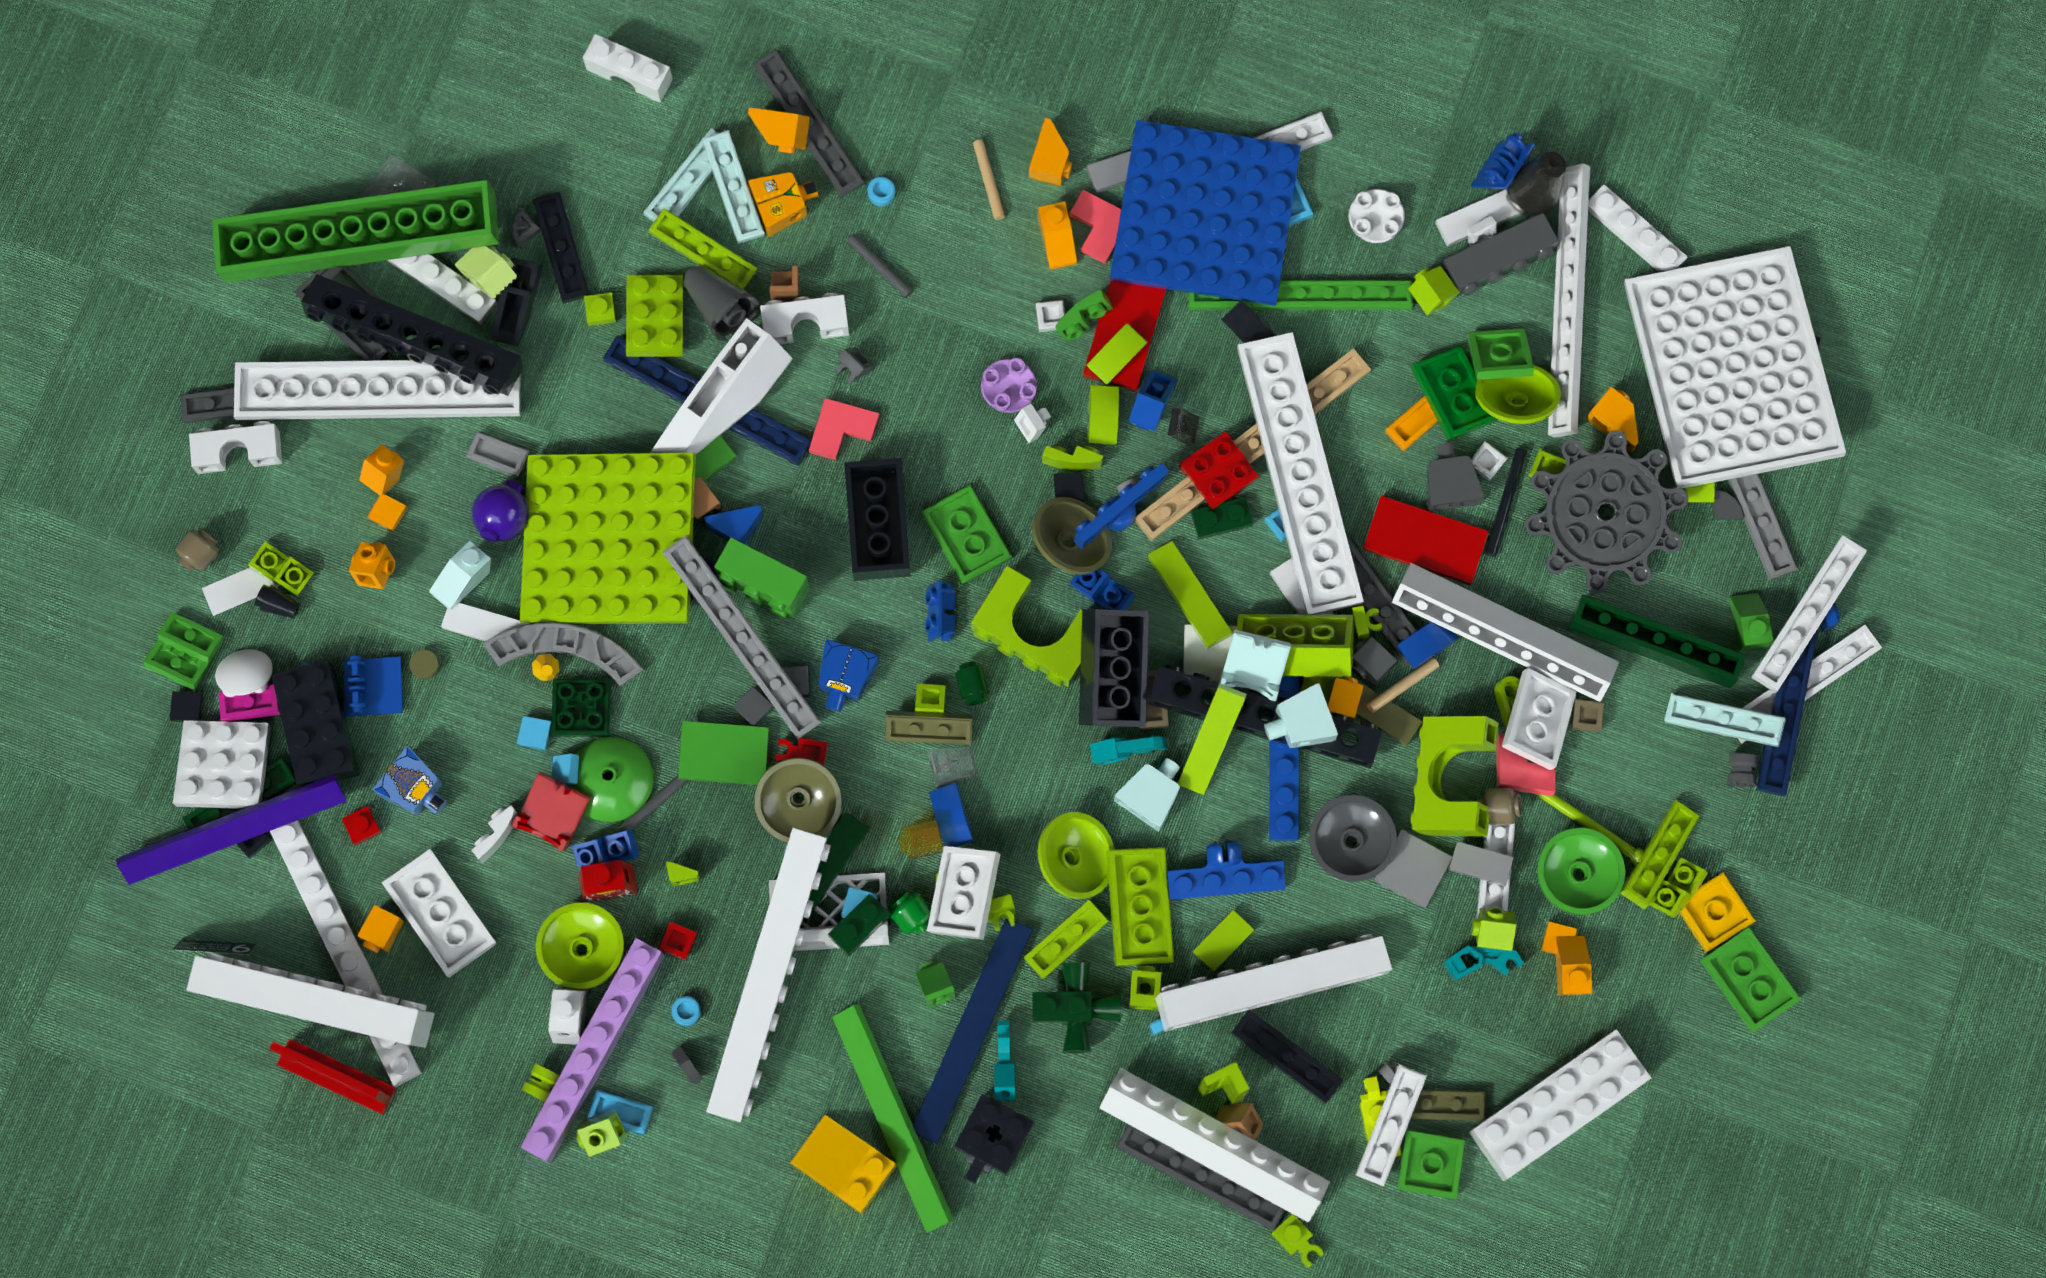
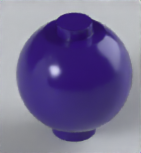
[472,480,529,542]

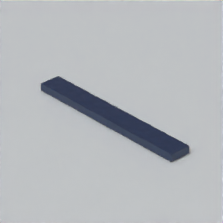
[603,336,812,466]
[913,918,1033,1144]

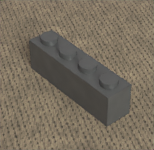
[1441,213,1559,297]

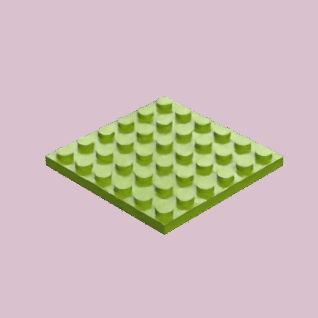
[520,453,696,624]

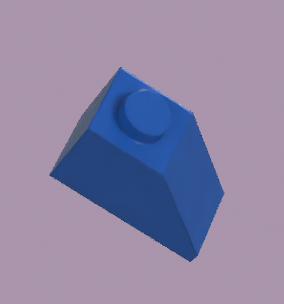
[1129,369,1178,432]

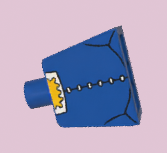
[819,639,879,712]

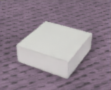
[1467,216,1497,247]
[1036,300,1065,332]
[1471,441,1507,482]

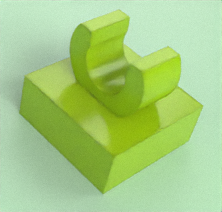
[1352,606,1382,640]
[988,894,1016,931]

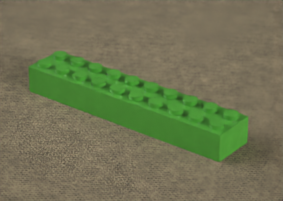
[212,180,499,283]

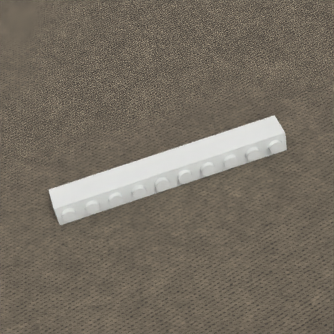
[706,828,831,1122]

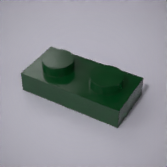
[1190,497,1253,540]
[828,893,891,956]

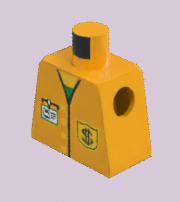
[748,172,818,237]

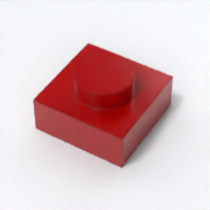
[342,806,382,846]
[659,922,698,961]

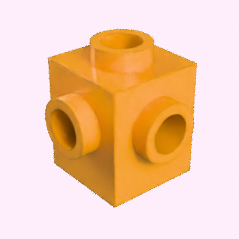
[349,542,396,590]

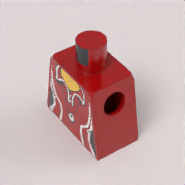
[578,860,638,903]

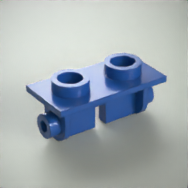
[925,580,955,642]

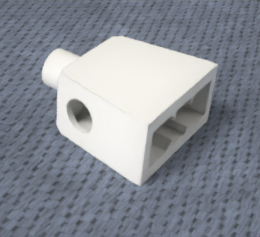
[549,987,588,1045]

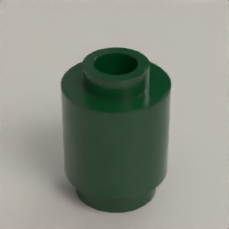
[955,661,990,706]

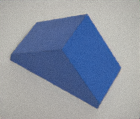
[705,505,763,544]

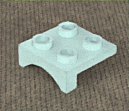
[1220,629,1291,701]

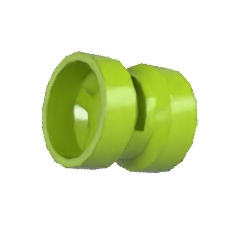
[521,1063,560,1102]

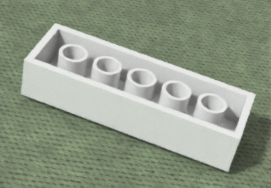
[1469,1029,1651,1181]

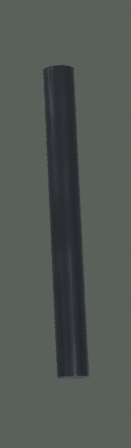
[1485,448,1527,557]

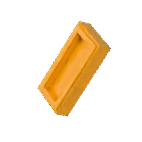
[1385,396,1438,452]

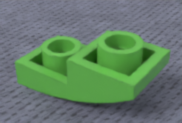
[1055,289,1113,341]

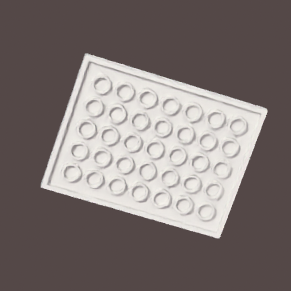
[1624,246,1846,489]

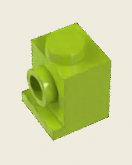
[1129,966,1161,1011]

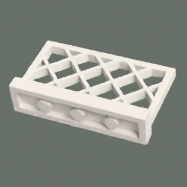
[769,873,889,951]

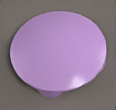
[981,358,1037,413]

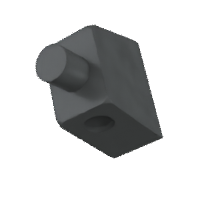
[1427,443,1484,512]

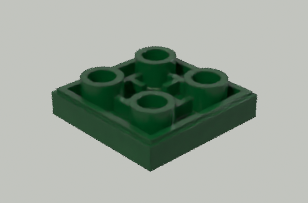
[551,679,611,737]

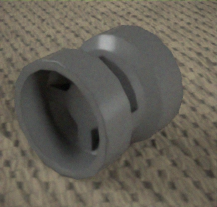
[1727,753,1758,788]

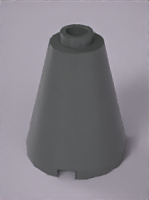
[684,266,759,341]

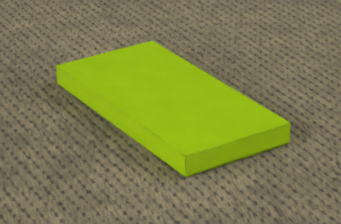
[1106,847,1174,967]

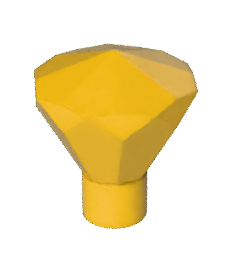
[532,654,559,681]

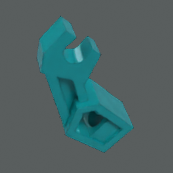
[1090,736,1169,766]
[1443,945,1524,982]
[994,1020,1015,1101]

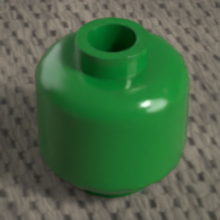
[889,891,931,935]

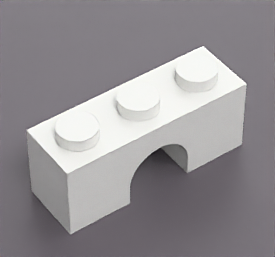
[583,34,673,103]
[760,293,849,344]
[189,421,282,474]

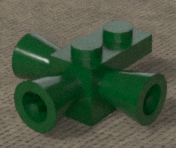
[1032,962,1121,1054]

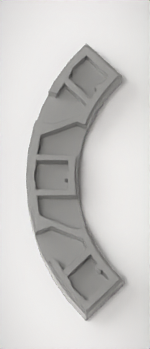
[482,622,644,687]

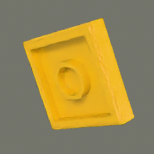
[1680,872,1756,952]

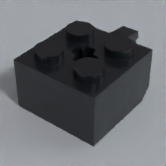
[954,1093,1034,1184]

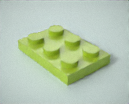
[626,275,683,357]

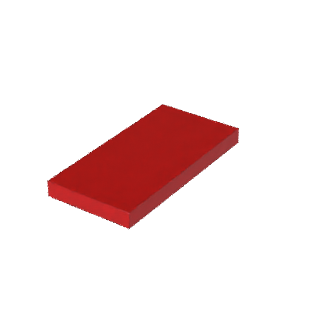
[1083,280,1166,392]
[1362,496,1489,586]

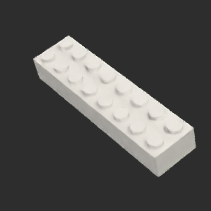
[186,952,435,1048]

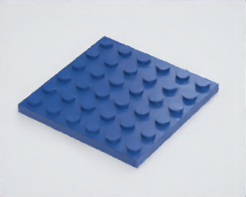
[1110,120,1301,306]

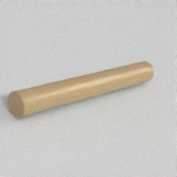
[973,140,1005,220]
[1366,658,1439,713]

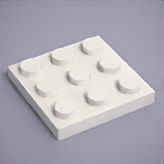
[173,720,271,809]

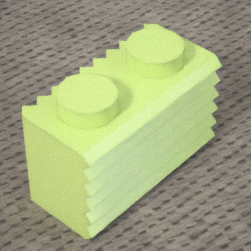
[455,245,517,298]

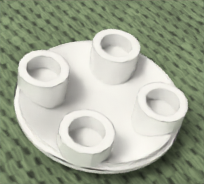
[1349,189,1405,243]
[215,649,273,697]

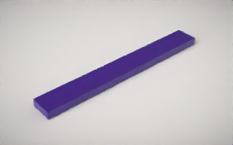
[116,775,347,885]

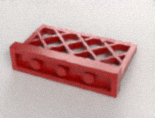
[269,1038,396,1115]

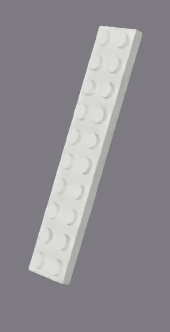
[1237,332,1364,615]
[234,360,520,420]

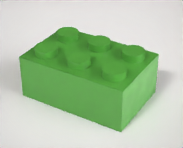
[714,537,810,619]

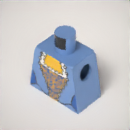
[372,746,447,815]

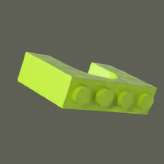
[971,566,1082,687]
[1411,716,1499,836]

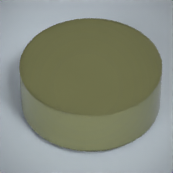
[409,650,439,680]

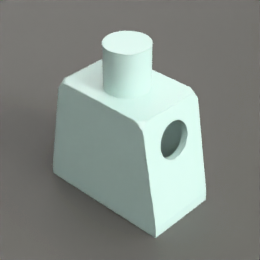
[1264,683,1338,748]
[1114,758,1180,832]

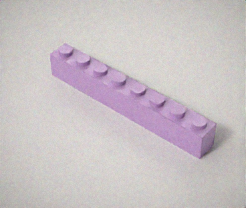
[521,938,665,1164]

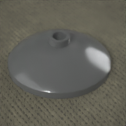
[1309,795,1397,882]

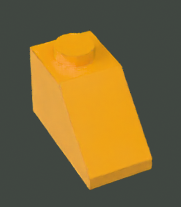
[748,108,810,154]
[1029,118,1073,187]
[1038,202,1077,270]
[1586,387,1639,454]
[1556,936,1592,995]

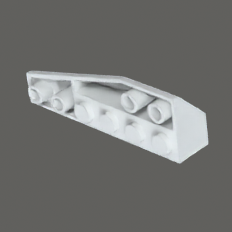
[650,318,792,455]

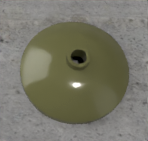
[1032,497,1112,575]
[754,757,842,843]

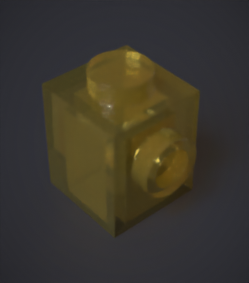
[898,820,943,860]

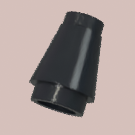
[254,585,300,619]

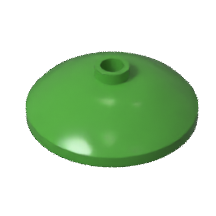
[568,737,654,823]
[1537,828,1625,915]

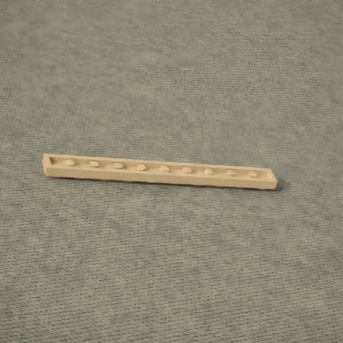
[1134,348,1371,542]

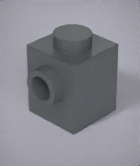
[1352,637,1397,686]

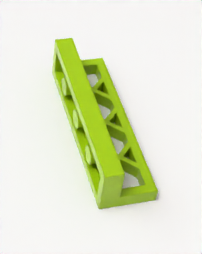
[1198,1062,1249,1105]

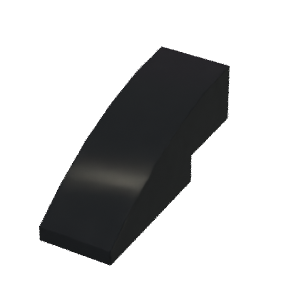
[490,258,544,347]

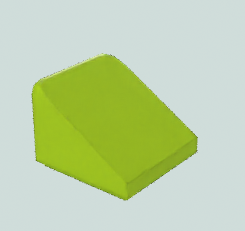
[666,861,701,887]

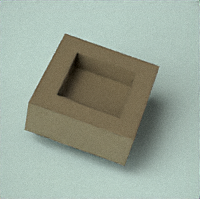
[1571,699,1604,733]

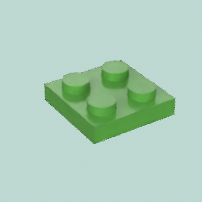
[1468,328,1534,380]
[1397,1130,1465,1200]

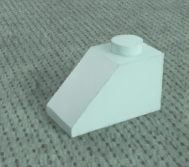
[429,541,491,611]

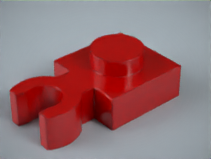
[775,738,828,765]

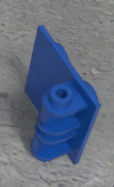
[1470,132,1535,189]
[343,656,403,717]

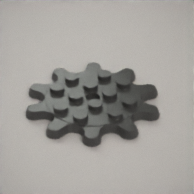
[1525,430,1688,593]

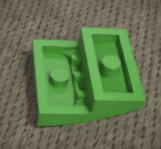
[143,612,223,691]

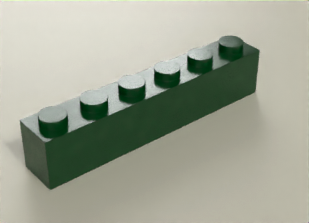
[1568,595,1746,689]

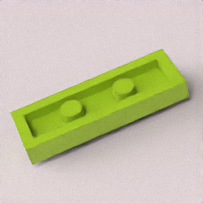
[1024,900,1108,980]

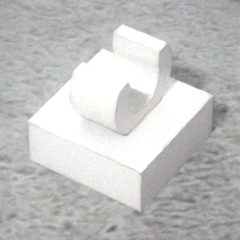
[1014,404,1051,443]

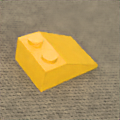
[790,1115,897,1215]

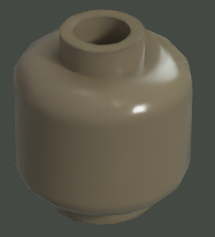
[176,528,219,572]
[1478,787,1522,826]

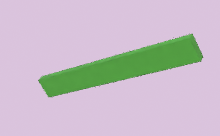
[1188,280,1413,310]
[832,1004,954,1233]

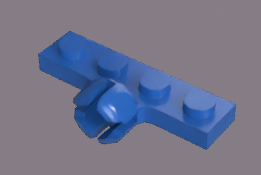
[1074,463,1169,550]
[1167,840,1286,900]

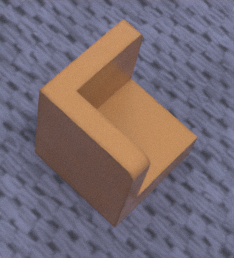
[770,265,800,302]
[694,476,722,519]
[1215,1102,1264,1140]

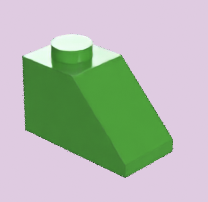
[1729,593,1774,653]
[915,960,955,1009]

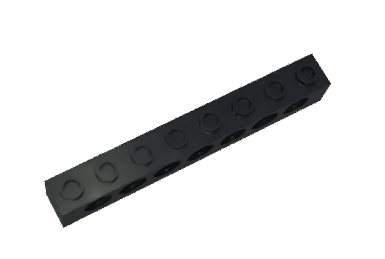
[301,274,523,396]
[1149,665,1382,769]

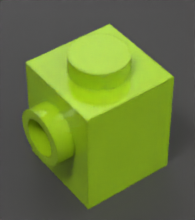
[1408,266,1460,316]
[1471,907,1516,951]
[577,1109,627,1157]

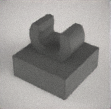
[836,347,875,383]

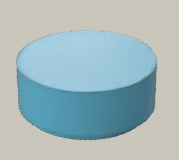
[867,177,895,206]
[671,996,701,1026]

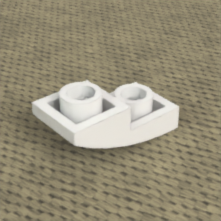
[472,806,518,864]

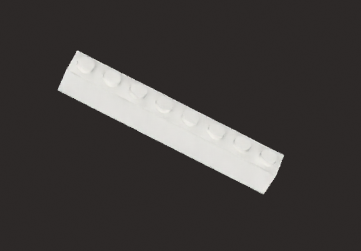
[1392,563,1619,702]
[1155,934,1392,1032]
[1100,1068,1330,1222]

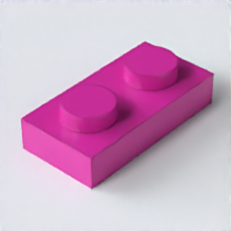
[218,684,281,722]

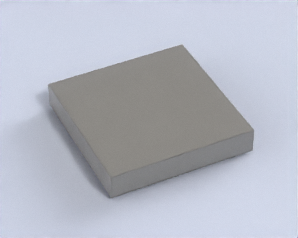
[1374,829,1452,908]

